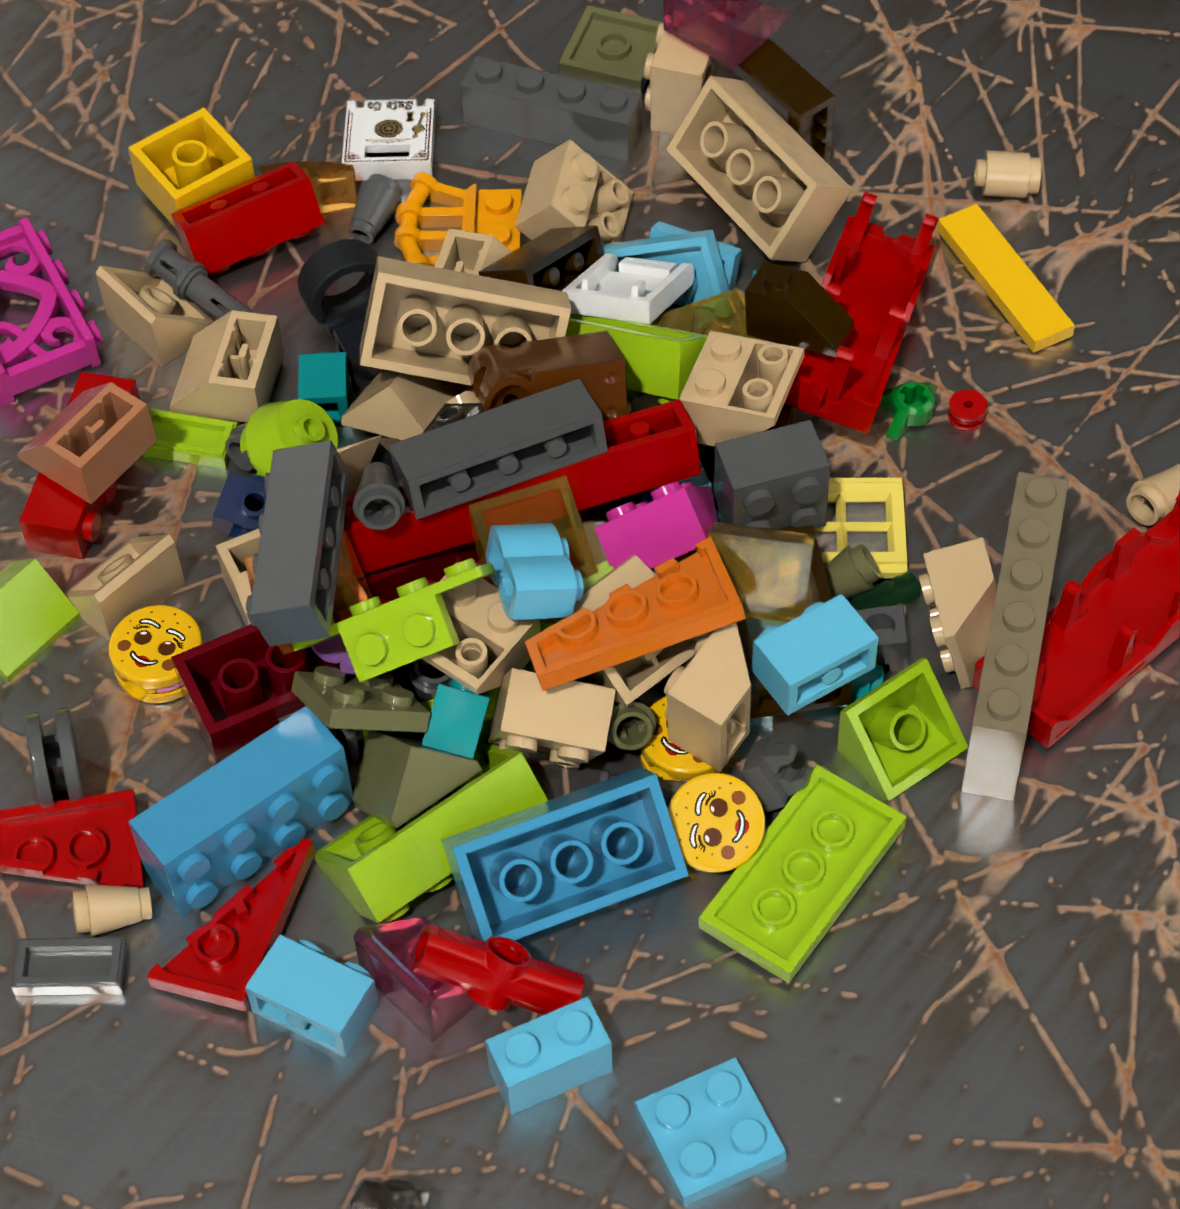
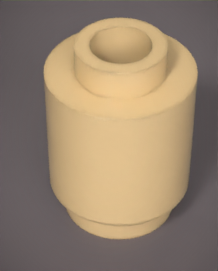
[974,150,1041,198]

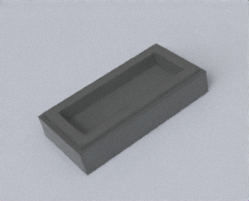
[11,937,128,996]

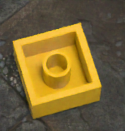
[128,108,255,228]

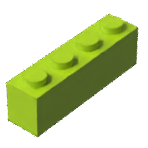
[565,313,708,404]

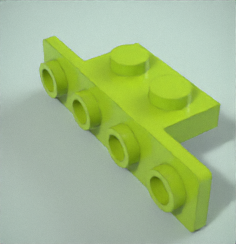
[292,558,496,683]

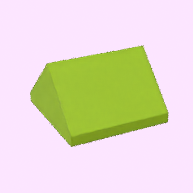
[0,558,81,683]
[837,658,969,801]

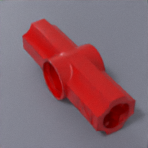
[412,924,584,1015]

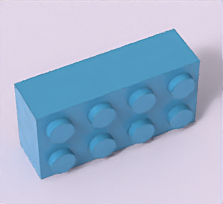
[128,706,353,918]
[441,768,689,942]

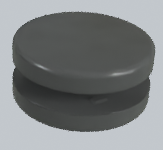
[24,707,85,807]

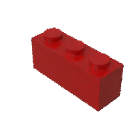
[171,161,325,275]

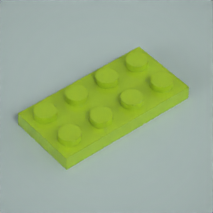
[699,764,907,983]

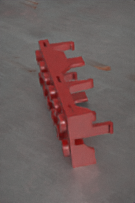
[784,191,939,434]
[972,490,1180,749]

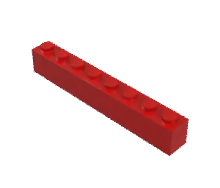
[336,399,701,583]

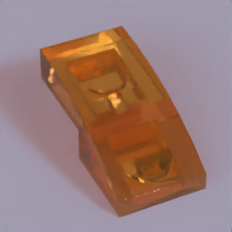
[259,161,357,213]

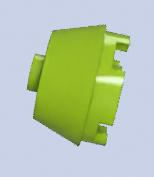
[240,399,338,477]

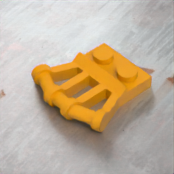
[394,172,523,267]

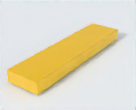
[937,203,1075,353]

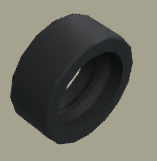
[297,239,379,325]

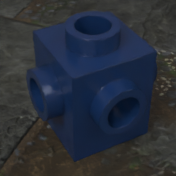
[212,472,267,540]

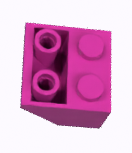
[594,481,720,572]

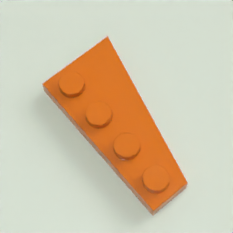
[525,536,746,691]

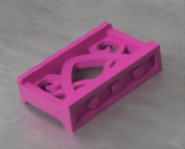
[0,217,104,407]

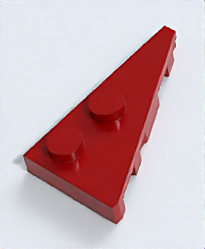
[147,838,316,1012]

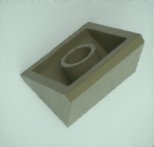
[351,730,482,828]

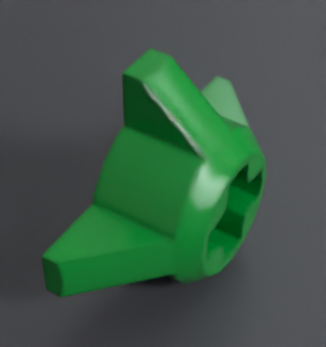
[880,381,938,442]

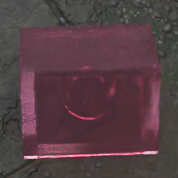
[353,917,478,1044]

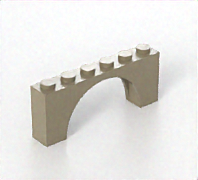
[961,472,1069,801]

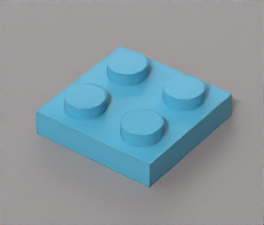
[635,1057,787,1207]

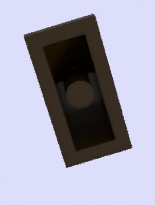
[745,262,854,357]

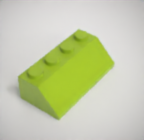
[314,742,548,923]

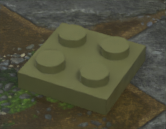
[559,5,665,94]
[291,666,431,732]

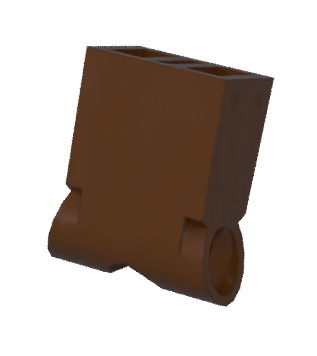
[468,331,627,421]

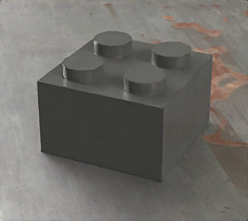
[714,420,830,536]

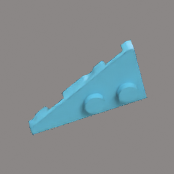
[602,229,735,320]

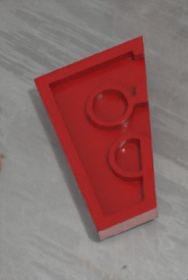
[0,789,146,888]

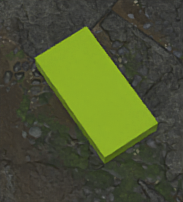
[142,408,238,469]

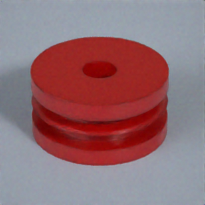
[948,389,987,431]

